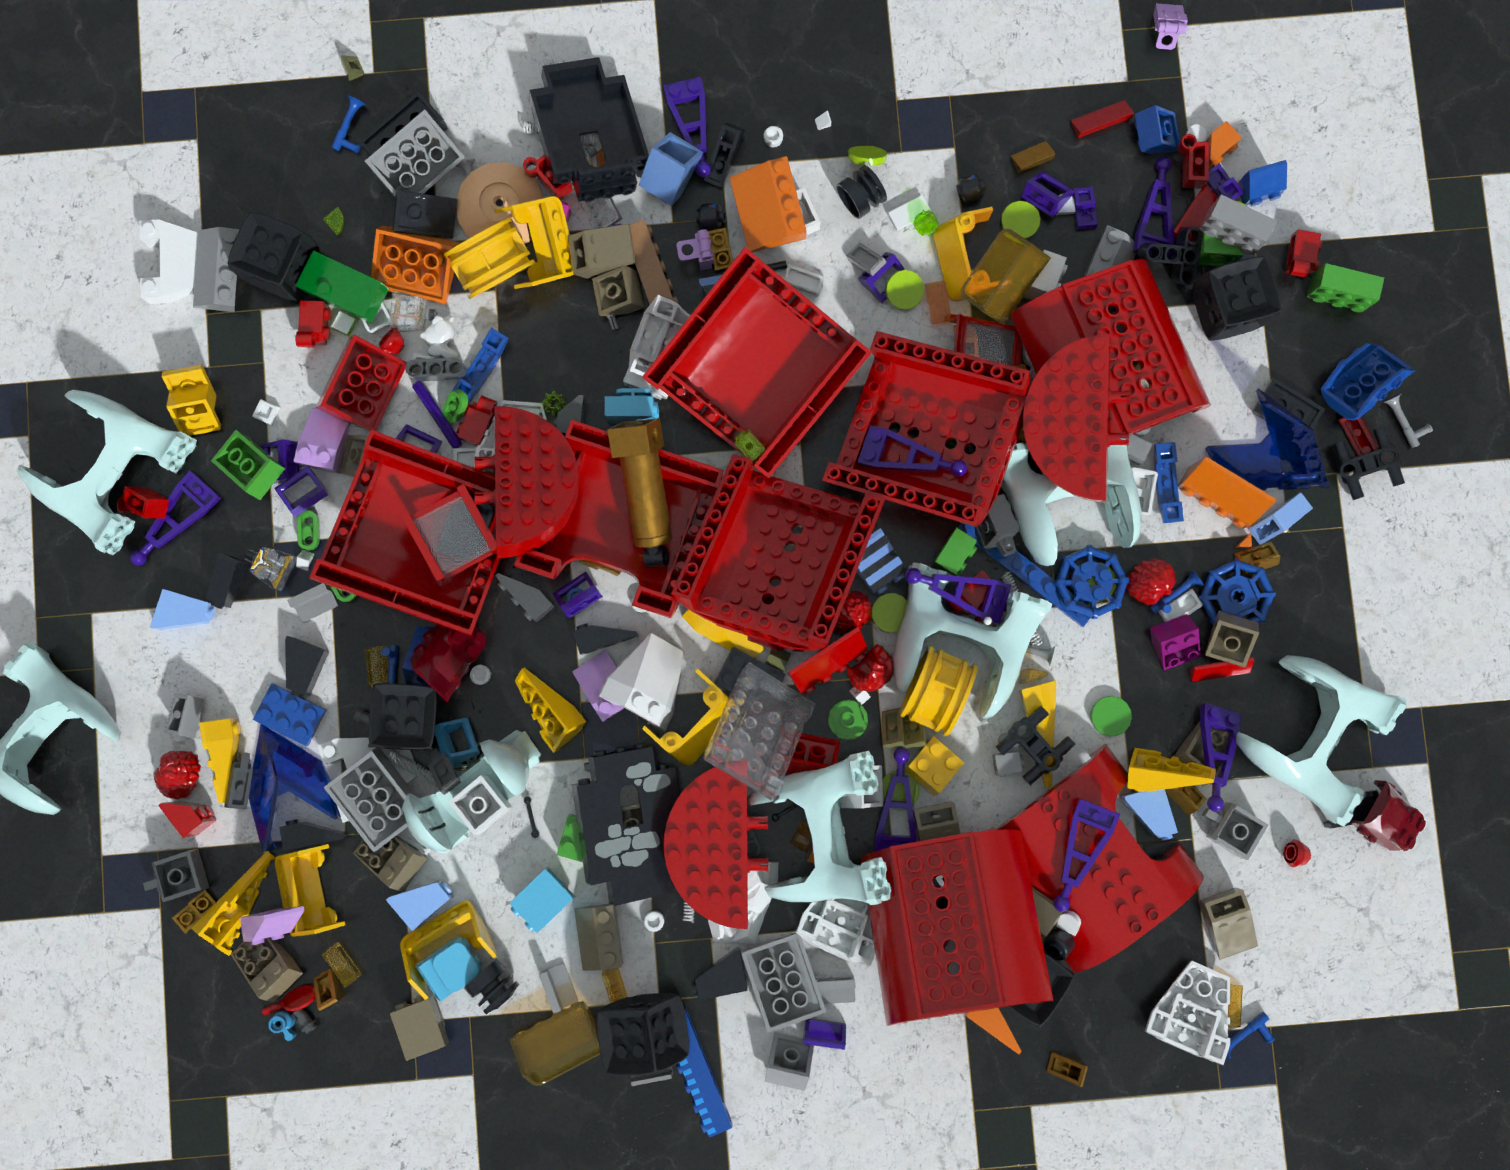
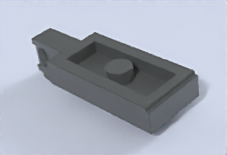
[428,748,461,795]
[224,752,253,809]

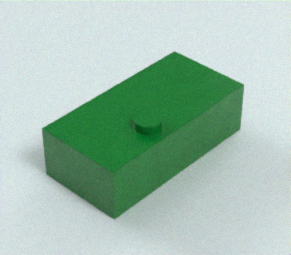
[295,251,389,324]

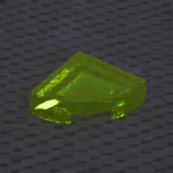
[323,207,344,235]

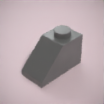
[553,395,585,437]

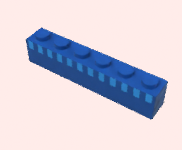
[676,1007,733,1138]

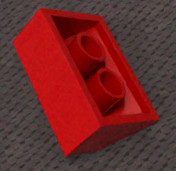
[772,729,840,777]

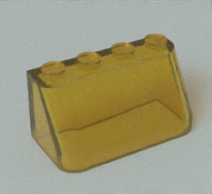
[961,229,1051,325]
[509,1001,600,1086]

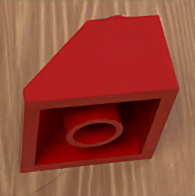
[158,801,217,838]

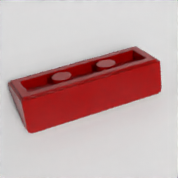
[1070,100,1134,139]
[1173,184,1218,241]
[1339,416,1386,461]
[1189,657,1254,682]

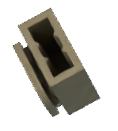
[390,995,449,1061]

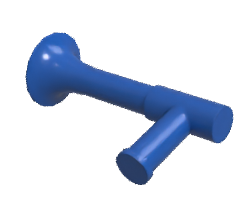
[331,95,366,153]
[1149,569,1203,614]
[381,645,399,684]
[1226,1012,1275,1059]

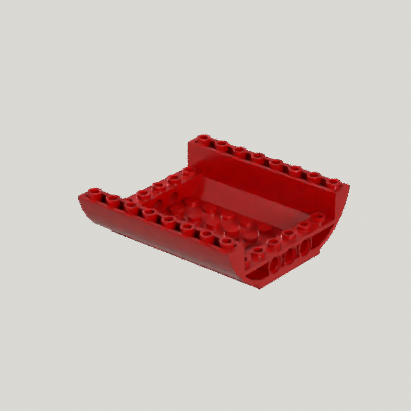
[1010,259,1211,436]
[822,331,1030,527]
[671,454,885,651]
[861,829,1054,1026]

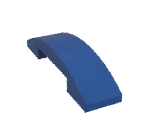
[452,327,509,404]
[1154,442,1184,523]

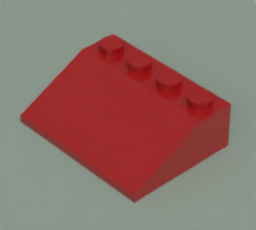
[315,335,407,431]
[787,627,868,695]

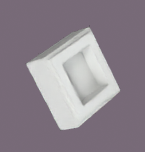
[252,399,280,426]

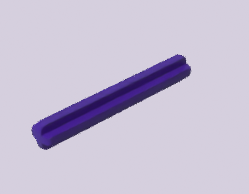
[412,381,462,449]

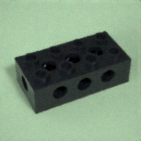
[359,91,448,156]

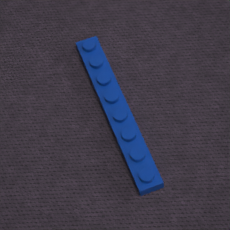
[957,523,1091,627]

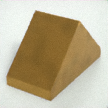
[313,968,346,1011]
[1046,1052,1088,1087]

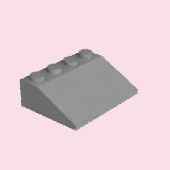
[365,109,465,199]
[324,747,417,852]
[741,933,826,1033]

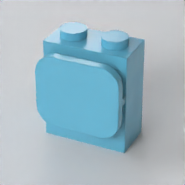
[605,388,659,424]
[509,867,576,933]
[415,936,482,1001]

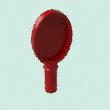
[262,985,316,1015]

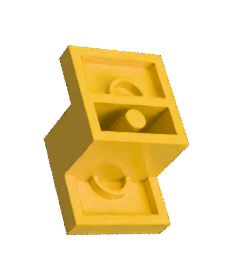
[162,364,221,436]

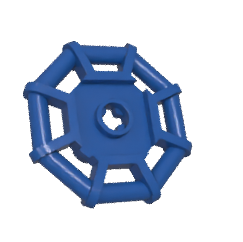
[1054,545,1129,619]
[1199,558,1276,625]

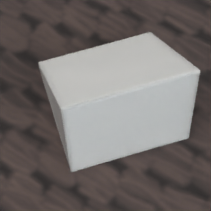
[815,111,831,130]
[296,550,314,571]
[849,687,870,705]

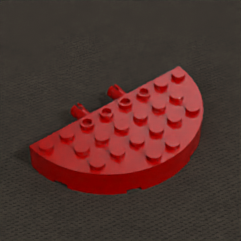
[1023,333,1130,503]
[475,406,578,559]
[664,760,768,929]

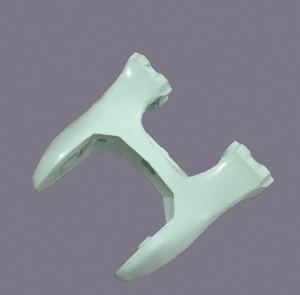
[17,390,197,555]
[1001,443,1141,566]
[893,562,1052,719]
[0,641,121,815]
[1236,655,1407,827]
[402,730,541,854]
[748,751,891,905]

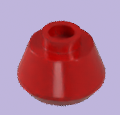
[379,329,405,355]
[1283,839,1311,867]

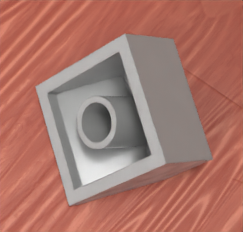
[765,1033,814,1091]

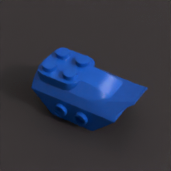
[1321,343,1415,420]

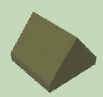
[341,55,365,81]
[765,649,791,671]

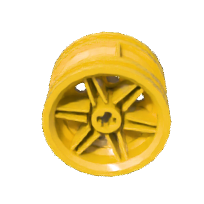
[444,218,535,299]
[899,645,978,736]

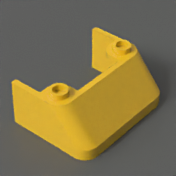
[494,196,574,289]
[933,207,1010,302]
[642,668,739,766]
[275,844,345,937]
[400,900,497,1000]

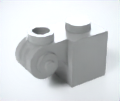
[1127,427,1153,465]
[992,733,1025,776]

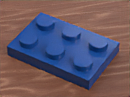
[253,683,327,746]

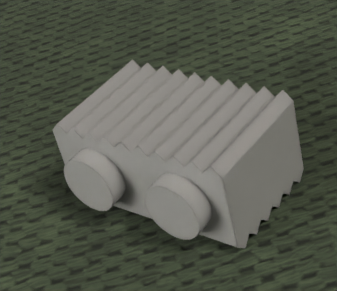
[165,693,205,739]

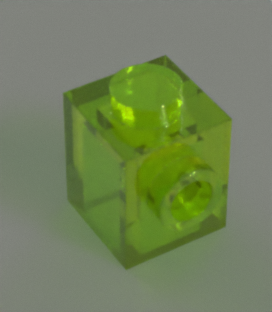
[734,429,766,462]

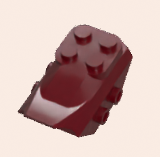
[410,624,486,702]
[1351,780,1426,851]

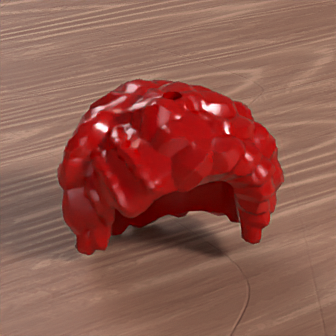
[1126,558,1176,605]
[834,590,872,634]
[847,644,894,692]
[153,751,201,800]

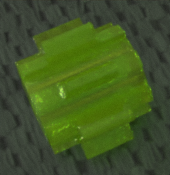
[913,210,939,236]
[541,390,567,416]

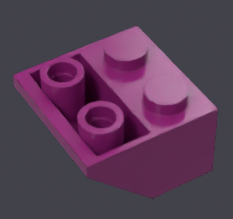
[1150,614,1201,671]

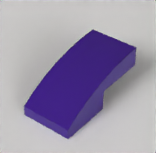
[1207,163,1244,200]
[1073,186,1098,230]

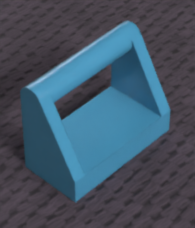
[434,718,480,767]

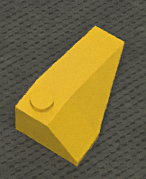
[682,609,765,658]
[515,668,586,753]
[199,718,241,803]
[1128,748,1216,792]

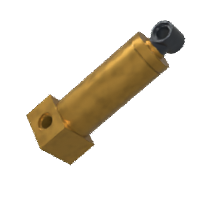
[607,418,673,568]

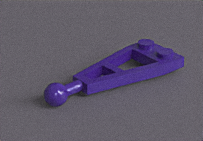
[663,77,711,177]
[1133,157,1174,258]
[858,425,967,476]
[130,471,222,566]
[905,568,1012,624]
[1200,702,1241,812]
[874,747,917,852]
[1053,798,1120,912]

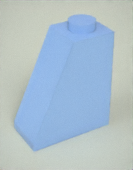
[1248,492,1313,545]
[150,589,215,630]
[1120,789,1178,841]
[386,881,453,931]

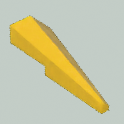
[1019,680,1056,788]
[191,851,275,956]

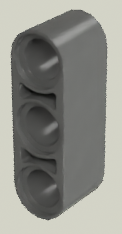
[405,358,467,381]

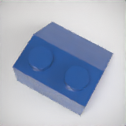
[1135,105,1180,155]
[1238,160,1287,206]

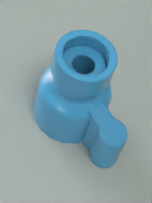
[268,1009,297,1041]

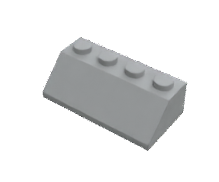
[1084,225,1136,313]
[193,227,240,312]

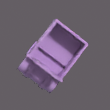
[1153,3,1188,50]
[677,230,714,271]

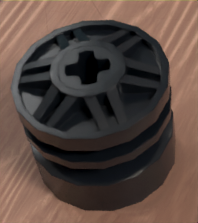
[836,165,887,219]
[464,958,520,1015]

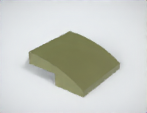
[881,707,927,748]

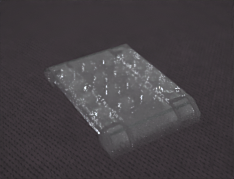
[704,662,816,802]

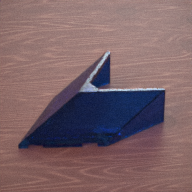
[1205,388,1330,490]
[248,724,341,853]

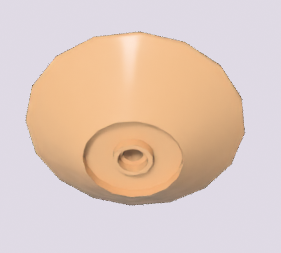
[456,162,544,244]

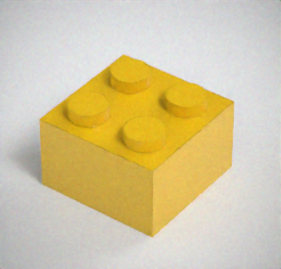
[905,736,964,796]

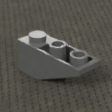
[495,573,555,622]

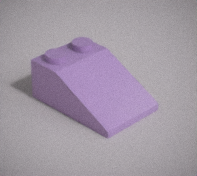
[294,408,350,473]
[572,650,626,722]
[240,906,304,945]

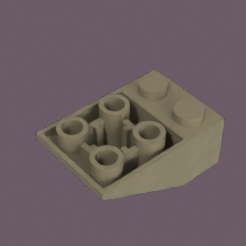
[568,224,635,279]
[913,801,960,841]
[353,835,427,892]
[1198,887,1258,960]
[231,937,303,1003]

